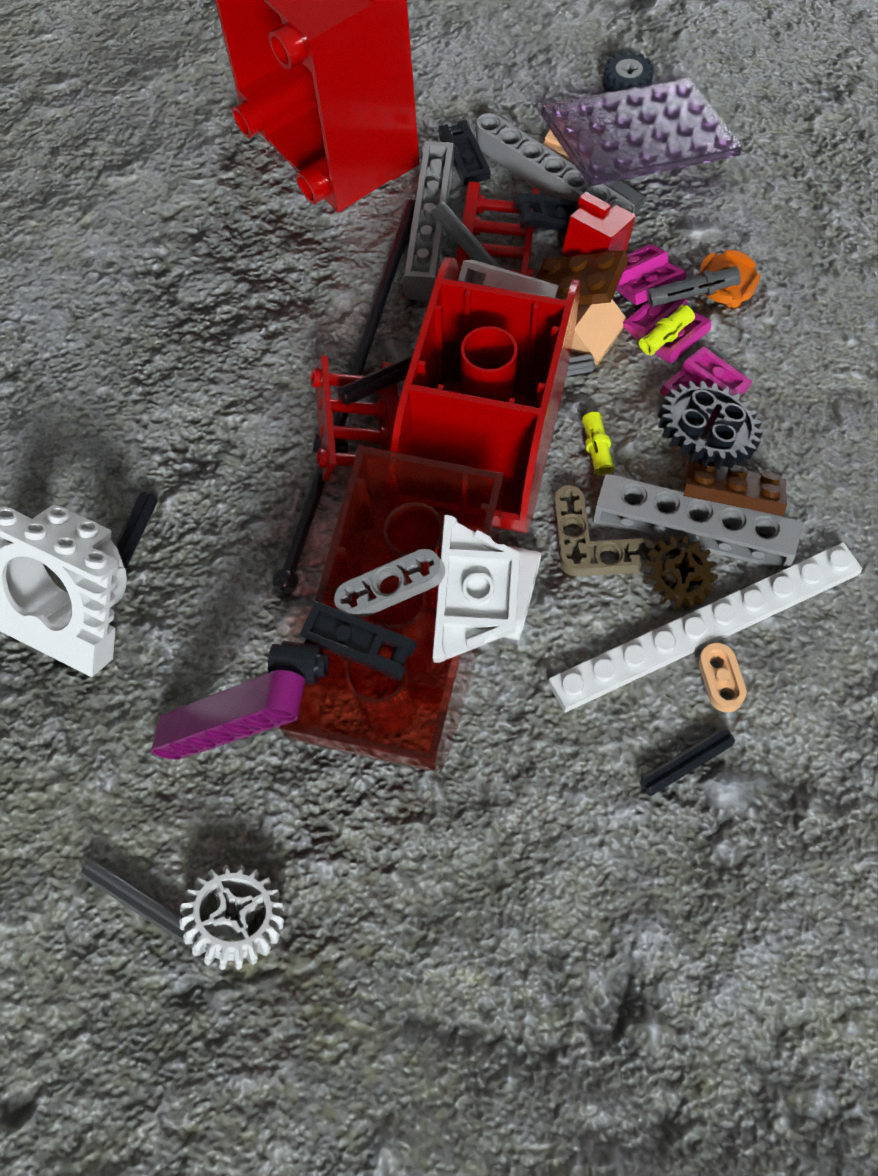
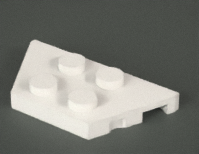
[433,515,520,663]

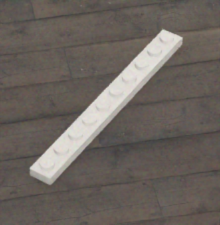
[548,542,863,713]

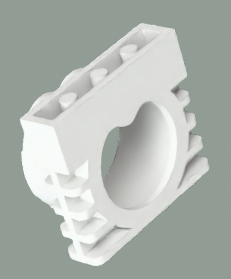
[0,504,127,677]

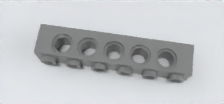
[404,141,454,301]
[593,473,802,570]

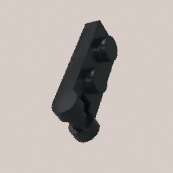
[438,119,491,186]
[513,192,578,232]
[299,601,418,681]

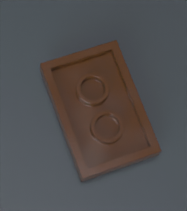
[536,250,629,305]
[683,459,787,516]

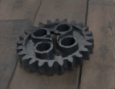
[657,381,763,469]

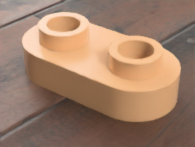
[698,643,747,712]

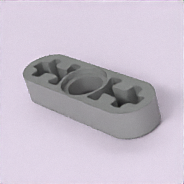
[334,549,445,619]

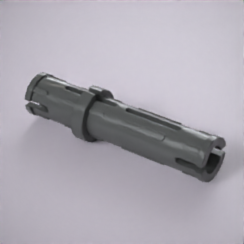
[647,266,741,308]

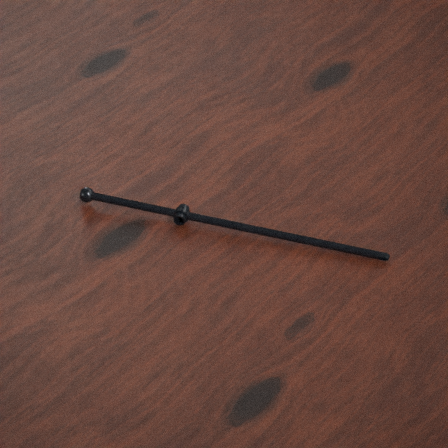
[272,199,416,594]

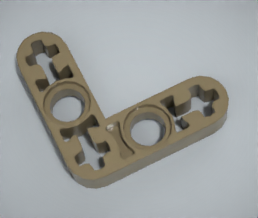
[554,485,655,576]

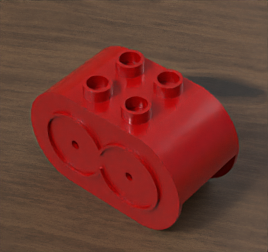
[388,257,581,534]

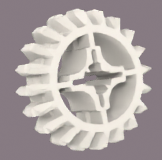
[179,864,284,970]

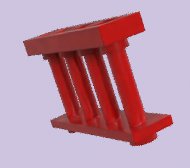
[456,182,538,277]
[310,355,399,486]

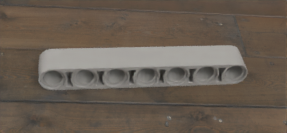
[476,113,635,214]

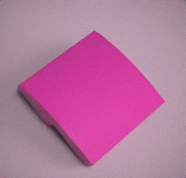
[617,244,687,305]
[623,299,711,364]
[660,347,752,429]

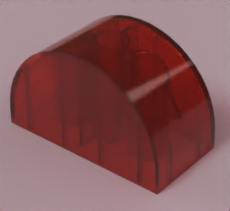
[279,445,504,773]

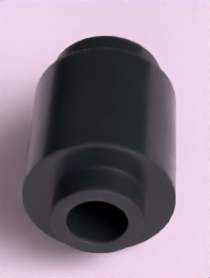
[268,641,329,685]

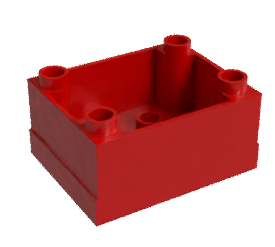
[215,0,420,213]

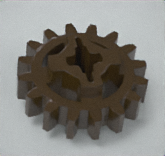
[642,536,718,610]

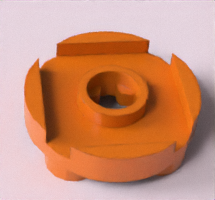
[698,250,760,308]

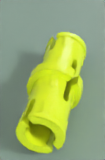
[639,305,695,356]
[582,412,615,476]

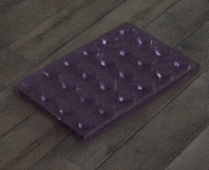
[540,78,743,187]

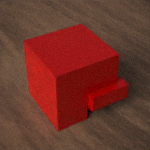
[562,192,636,257]

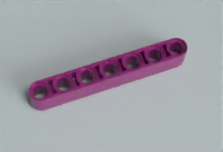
[151,670,305,760]

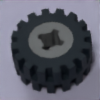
[603,51,654,103]

